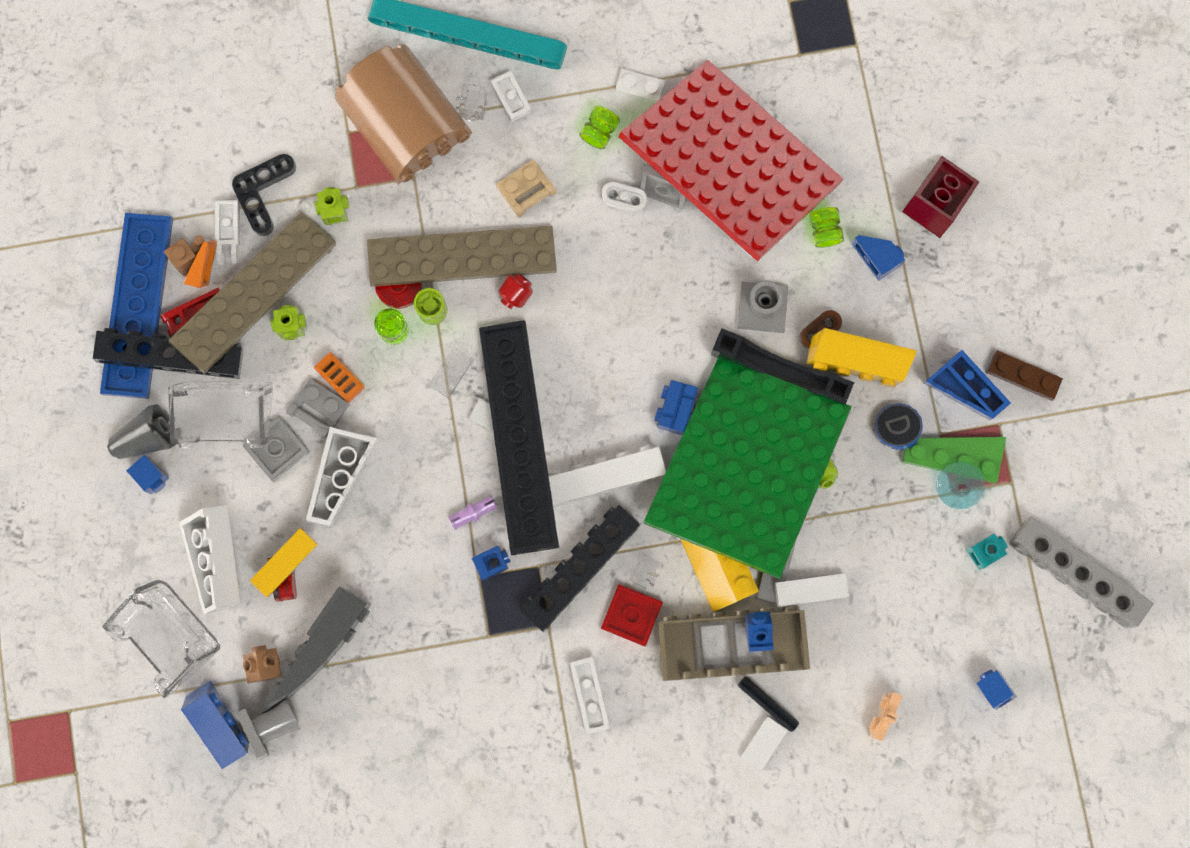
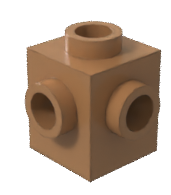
[243,645,281,684]

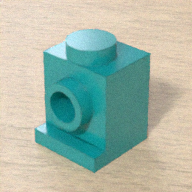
[966,533,1008,570]

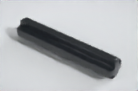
[738,676,799,732]

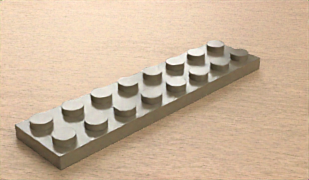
[169,212,336,374]
[367,226,557,287]

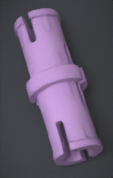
[448,495,498,530]

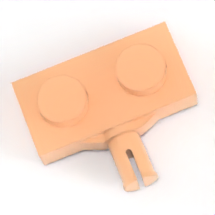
[869,692,903,741]

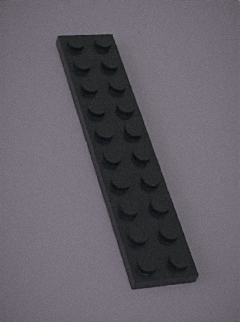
[479,320,560,556]

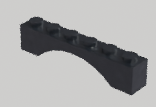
[711,328,855,405]

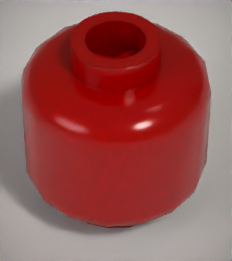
[498,273,533,309]

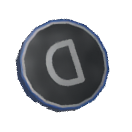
[874,403,923,450]

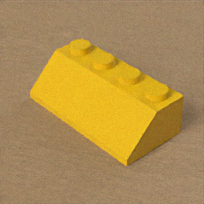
[807,328,917,387]
[680,539,759,612]

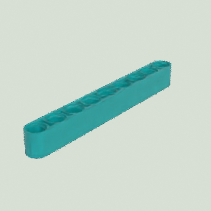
[368,0,567,70]

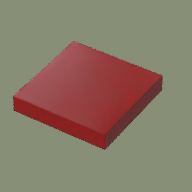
[601,584,663,647]

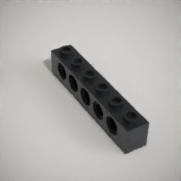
[92,328,243,379]
[521,505,640,633]

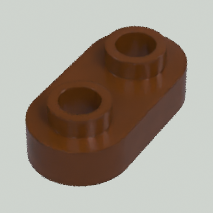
[799,310,842,349]

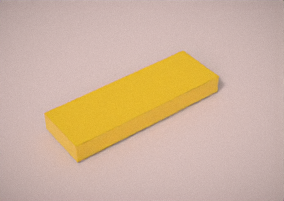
[250,528,319,597]

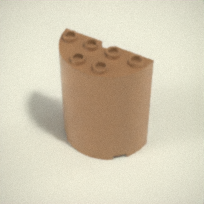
[335,44,472,185]

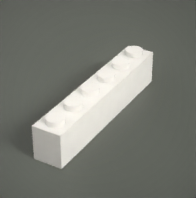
[548,445,666,508]

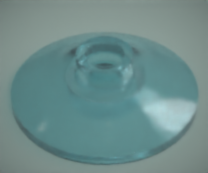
[936,462,985,509]

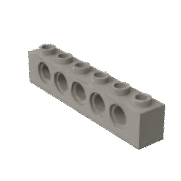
[1010,517,1154,628]

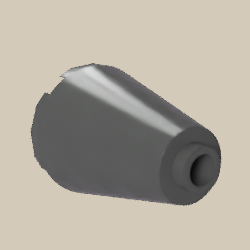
[107,404,178,459]

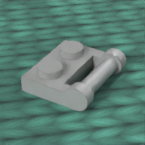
[286,378,350,439]

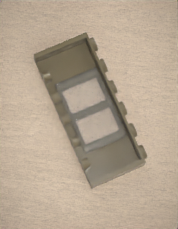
[658,606,810,681]

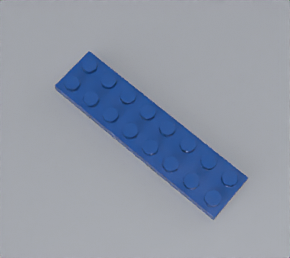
[100,213,173,399]

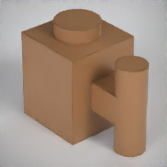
[163,236,206,276]

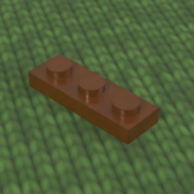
[986,350,1063,401]

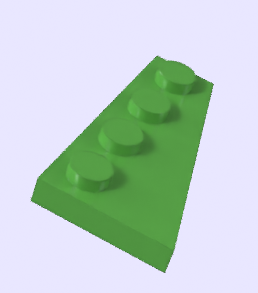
[902,437,1006,484]

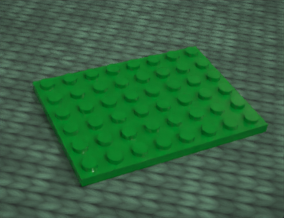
[644,357,852,579]

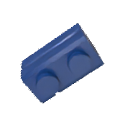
[654,380,698,436]

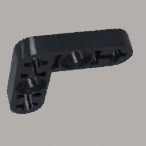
[232,154,296,236]

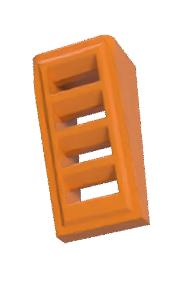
[183,240,217,288]
[314,352,365,403]

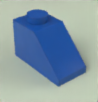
[852,235,905,281]

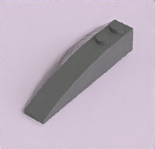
[259,586,370,713]

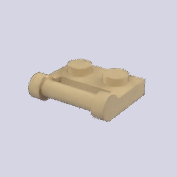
[496,159,557,218]

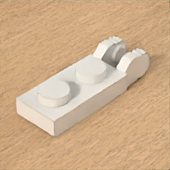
[215,200,240,265]

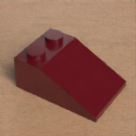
[902,156,979,238]

